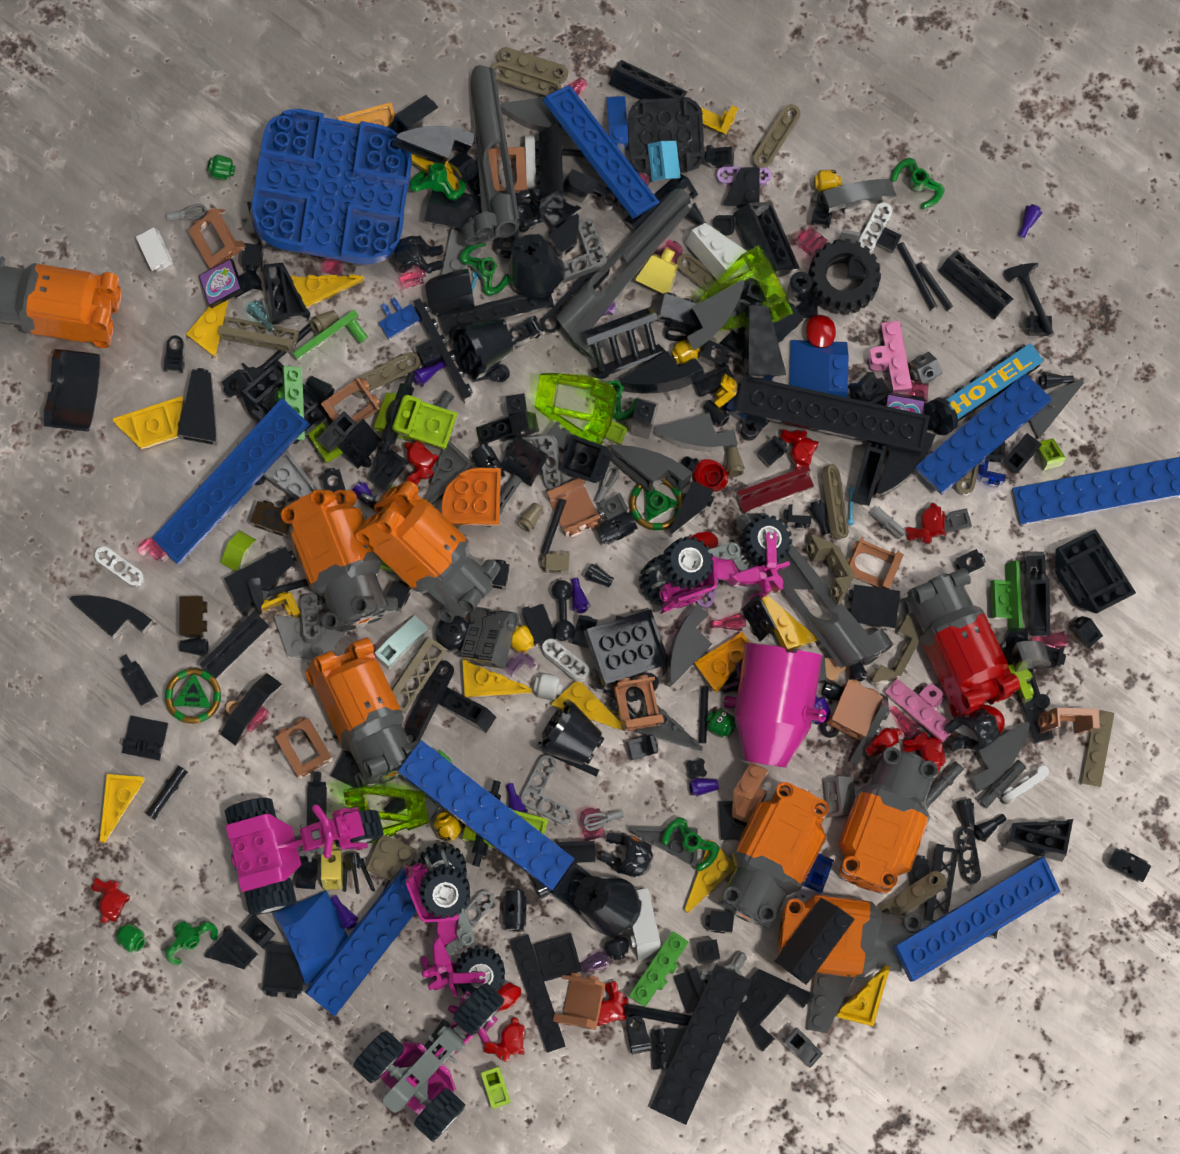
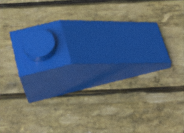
[607,96,628,151]

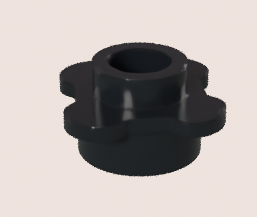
[680,456,699,474]
[686,758,707,779]

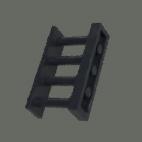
[580,307,666,379]

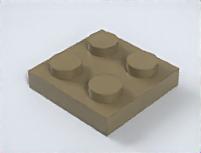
[366,835,417,881]

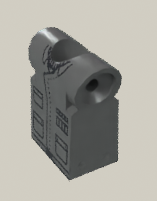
[460,607,519,669]

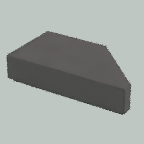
[944,508,972,534]

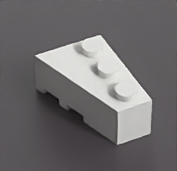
[685,223,754,284]

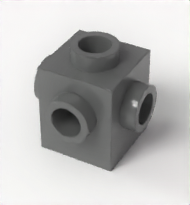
[910,352,942,384]

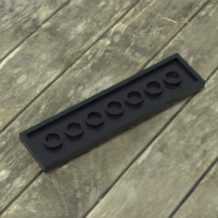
[650,964,752,1125]

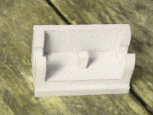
[136,227,174,271]

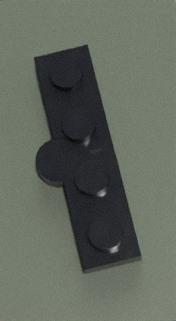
[1018,668,1054,744]

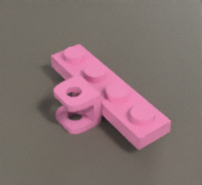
[868,321,912,393]
[885,678,951,742]

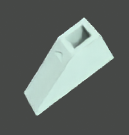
[375,615,429,670]

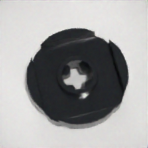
[924,397,958,436]

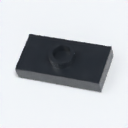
[695,365,734,397]

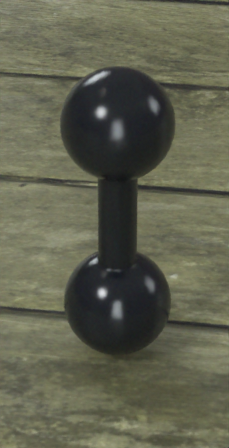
[551,580,575,642]

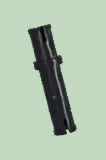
[145,765,188,820]

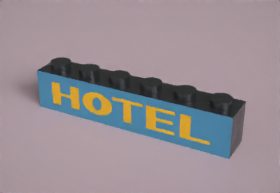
[944,343,1044,422]

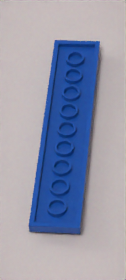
[152,398,310,565]
[1012,457,1180,526]
[397,740,575,891]
[893,857,1061,982]

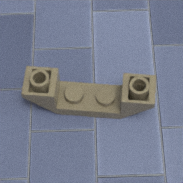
[805,535,855,605]
[869,615,919,686]

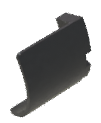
[44,349,101,431]

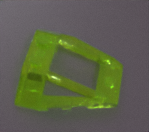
[700,245,793,331]
[534,373,617,445]
[343,786,430,844]

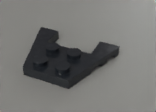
[739,969,815,1052]

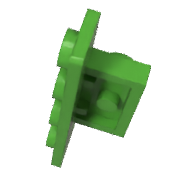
[275,366,305,441]
[990,560,1023,629]
[630,931,689,1007]

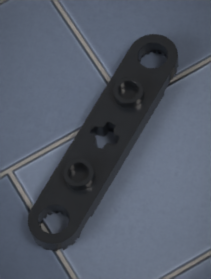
[541,261,610,335]
[404,660,454,743]

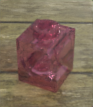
[797,226,828,258]

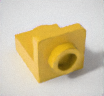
[714,374,738,408]

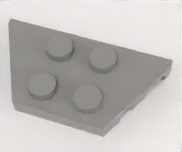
[275,616,345,659]

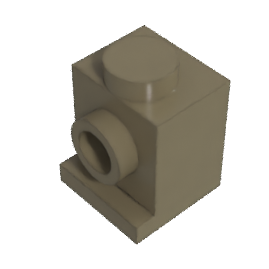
[542,551,570,574]

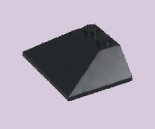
[241,361,329,444]
[1055,529,1136,614]

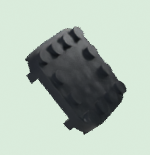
[627,97,705,175]

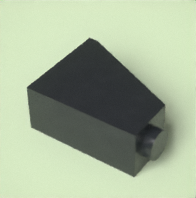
[389,95,439,134]

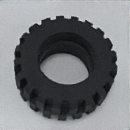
[808,239,881,315]

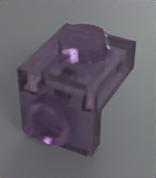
[506,652,536,678]

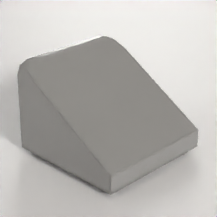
[840,229,861,244]

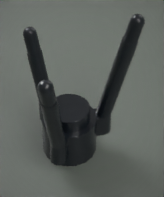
[342,853,375,894]

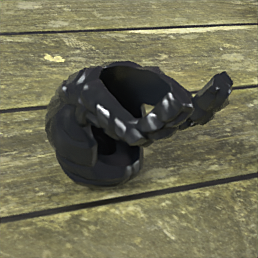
[515,187,546,233]
[393,235,444,273]
[944,708,999,752]
[599,832,653,878]

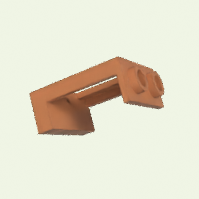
[488,147,527,193]
[188,208,246,268]
[321,377,381,424]
[847,537,904,589]
[613,675,664,732]
[1038,707,1100,735]
[275,718,333,780]

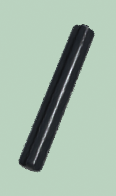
[625,1004,692,1026]

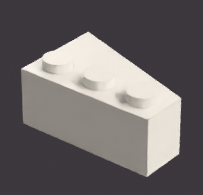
[628,888,661,961]

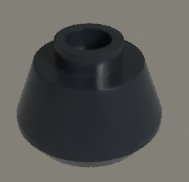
[603,938,629,961]

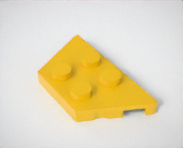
[112,396,184,450]

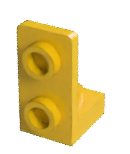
[700,105,739,135]
[261,592,301,618]

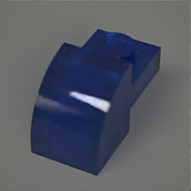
[803,854,834,893]

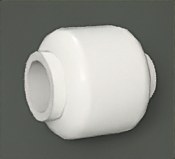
[534,673,563,700]

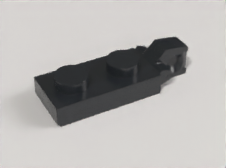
[120,654,159,707]
[306,772,327,826]

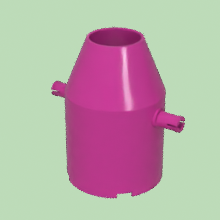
[723,643,826,768]

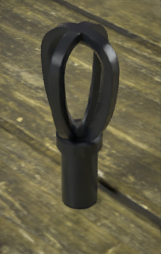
[665,325,694,341]

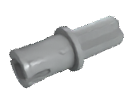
[871,506,906,539]

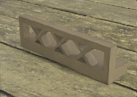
[218,316,299,353]
[391,637,448,714]

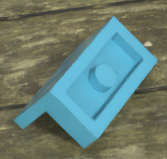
[647,141,681,181]

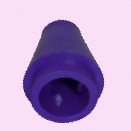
[689,778,719,797]

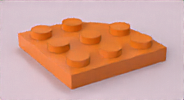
[442,468,501,526]

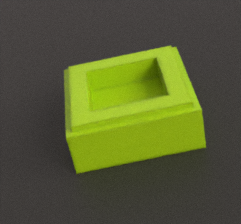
[604,420,629,445]

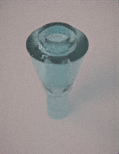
[247,300,274,332]

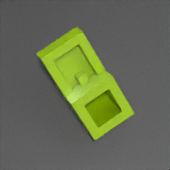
[308,423,343,463]
[1008,664,1034,703]
[480,1066,511,1109]

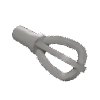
[166,204,207,220]
[594,465,619,504]
[583,810,624,831]

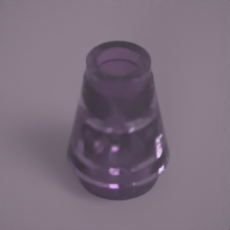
[580,951,610,973]

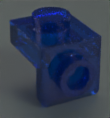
[978,460,1006,488]

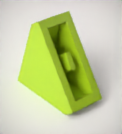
[1037,438,1066,471]
[220,530,256,572]

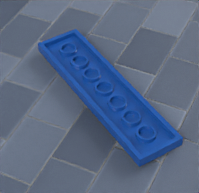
[543,85,660,218]
[915,374,1052,495]
[305,868,417,1016]

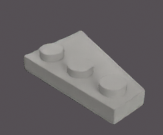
[263,450,318,500]

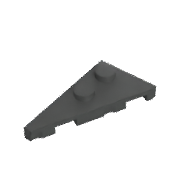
[425,440,474,505]
[849,694,890,765]

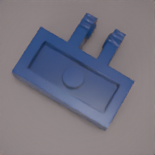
[379,297,421,340]

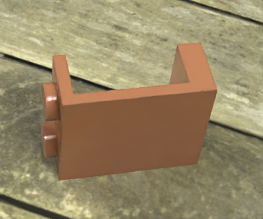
[547,478,601,537]
[826,679,883,741]
[732,762,769,823]
[553,973,606,1030]

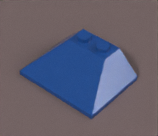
[789,340,849,397]
[273,890,348,985]

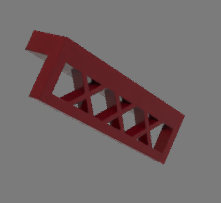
[736,465,814,514]

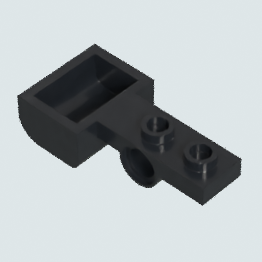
[563,169,626,211]

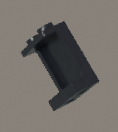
[847,584,900,632]
[262,943,304,999]

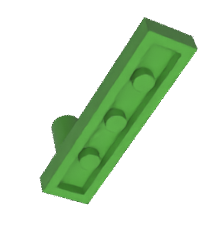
[292,309,369,361]

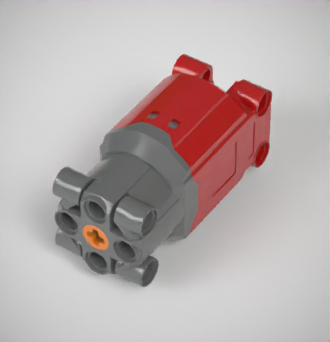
[901,568,1020,718]

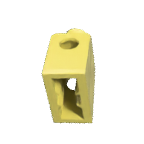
[636,247,678,294]
[321,842,343,890]

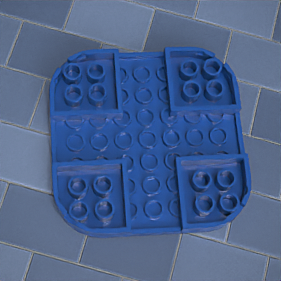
[250,109,412,265]

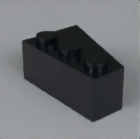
[262,262,311,325]
[650,292,703,333]
[1005,819,1073,862]

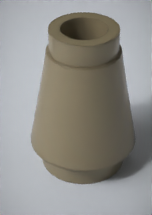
[310,310,339,334]
[726,447,745,477]
[517,503,543,532]

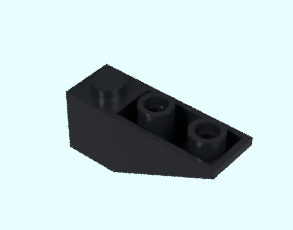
[476,411,539,446]

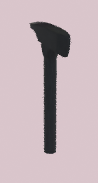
[1003,263,1054,337]
[241,322,312,381]
[246,578,309,615]

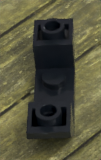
[220,673,283,746]

